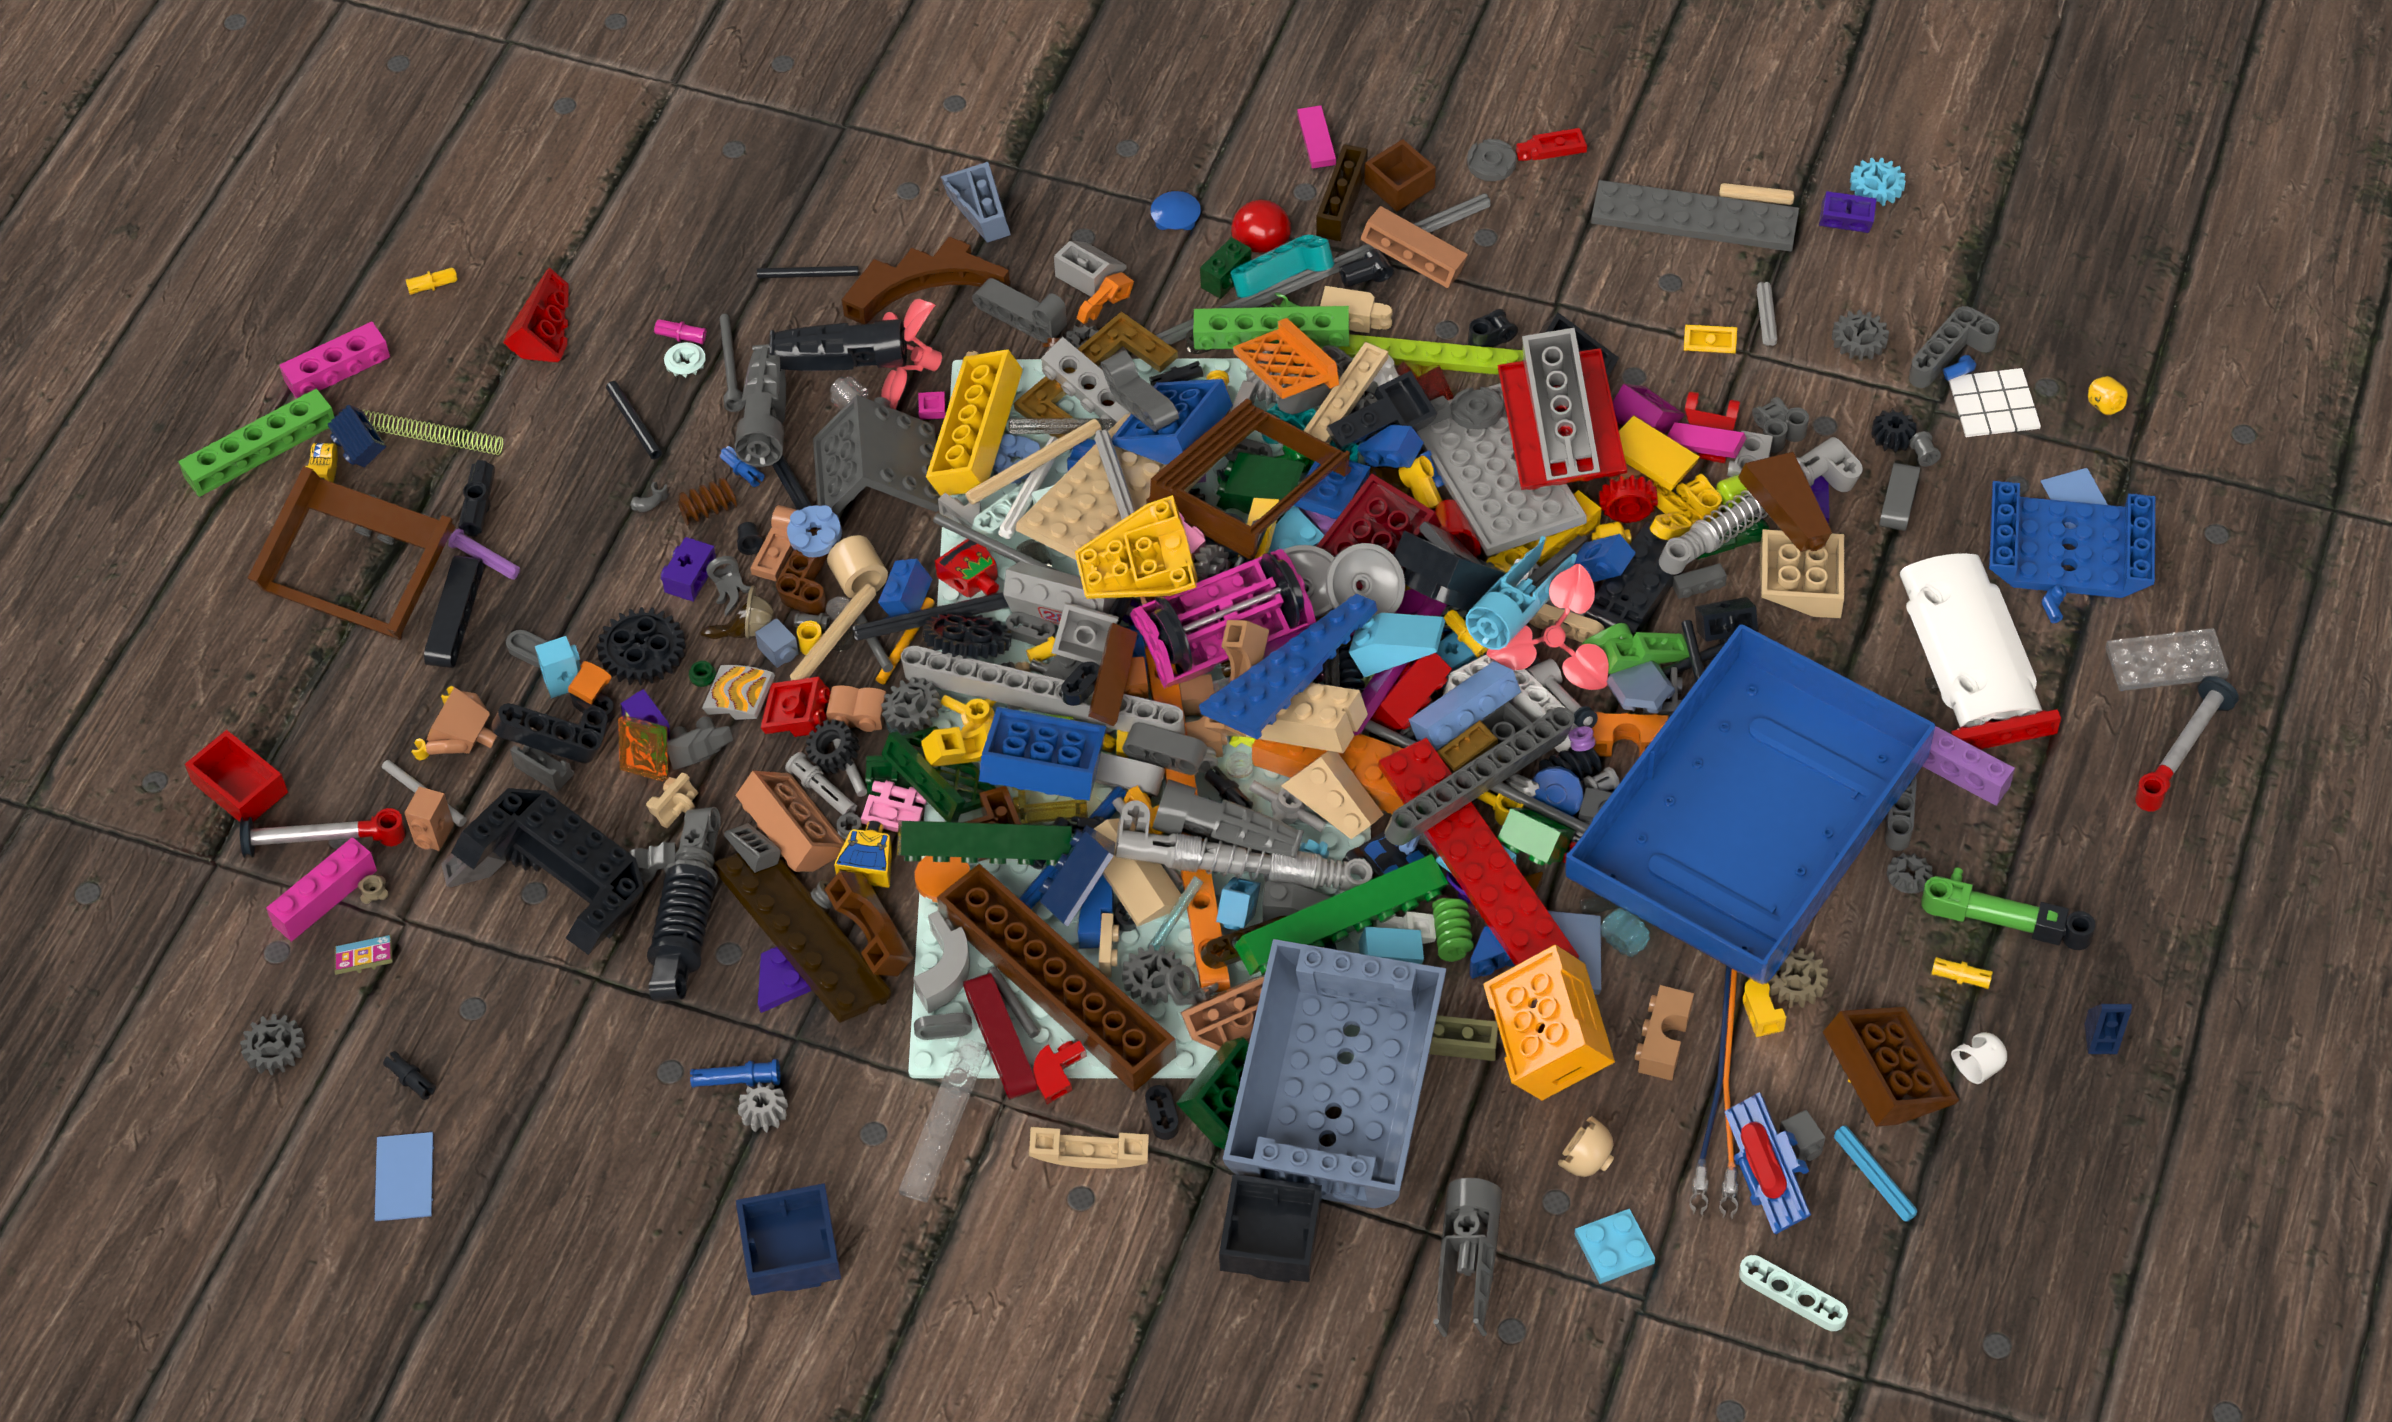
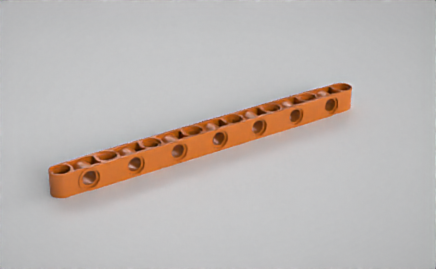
[1144,646,1230,993]

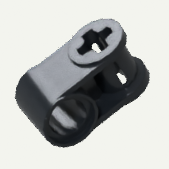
[1467,309,1518,348]

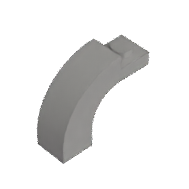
[913,911,970,1014]

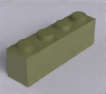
[1429,1015,1498,1061]

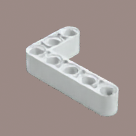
[1443,654,1578,752]

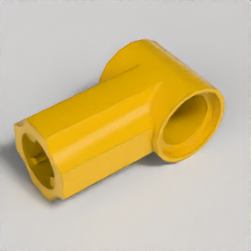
[1398,456,1442,509]

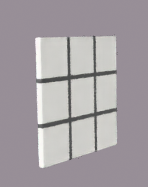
[1949,368,2041,437]

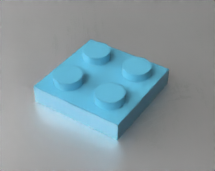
[1575,1209,1655,1284]

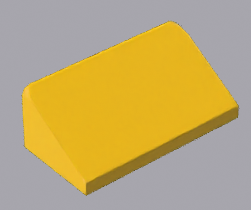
[1684,325,1737,354]

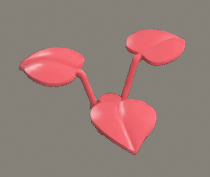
[881,299,942,410]
[1486,564,1609,690]

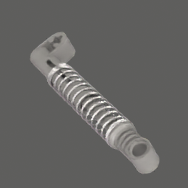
[1659,437,1863,574]

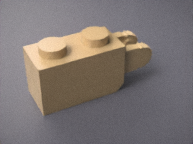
[1320,286,1392,333]

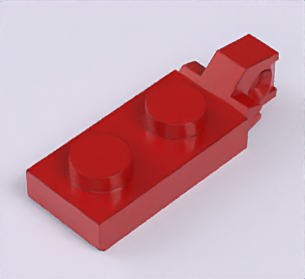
[1516,128,1587,161]

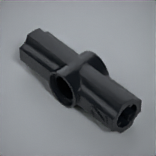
[458,460,495,537]

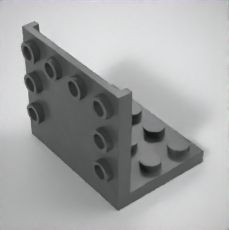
[813,395,941,515]

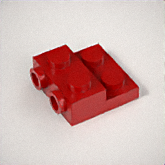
[761,677,831,737]

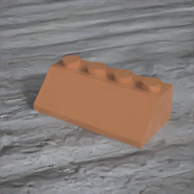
[735,771,845,872]

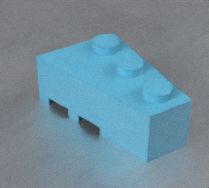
[1269,506,1324,553]

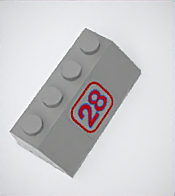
[1003,561,1116,626]

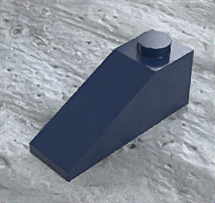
[2085,1004,2132,1054]

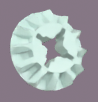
[664,343,706,378]

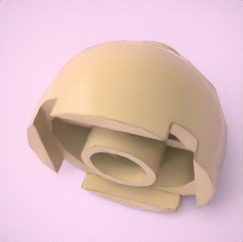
[1558,1116,1614,1177]

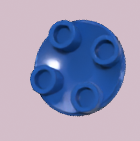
[1151,191,1201,230]

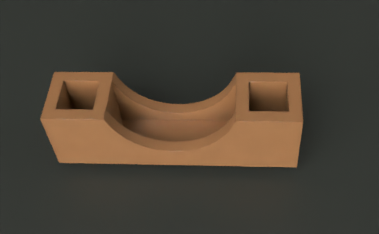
[1204,620,1269,737]

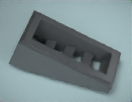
[724,823,781,873]

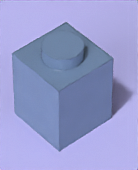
[755,618,799,668]

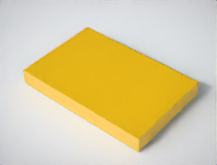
[1619,415,1700,491]

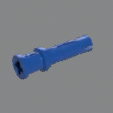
[690,1059,781,1088]

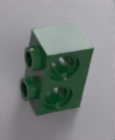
[1200,237,1252,299]

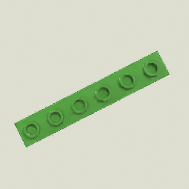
[1193,306,1349,350]
[178,388,335,497]

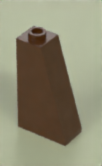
[1738,452,1832,552]

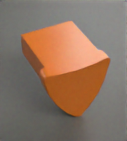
[568,661,612,705]

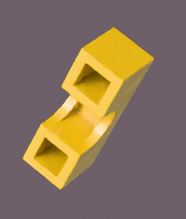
[921,723,992,767]

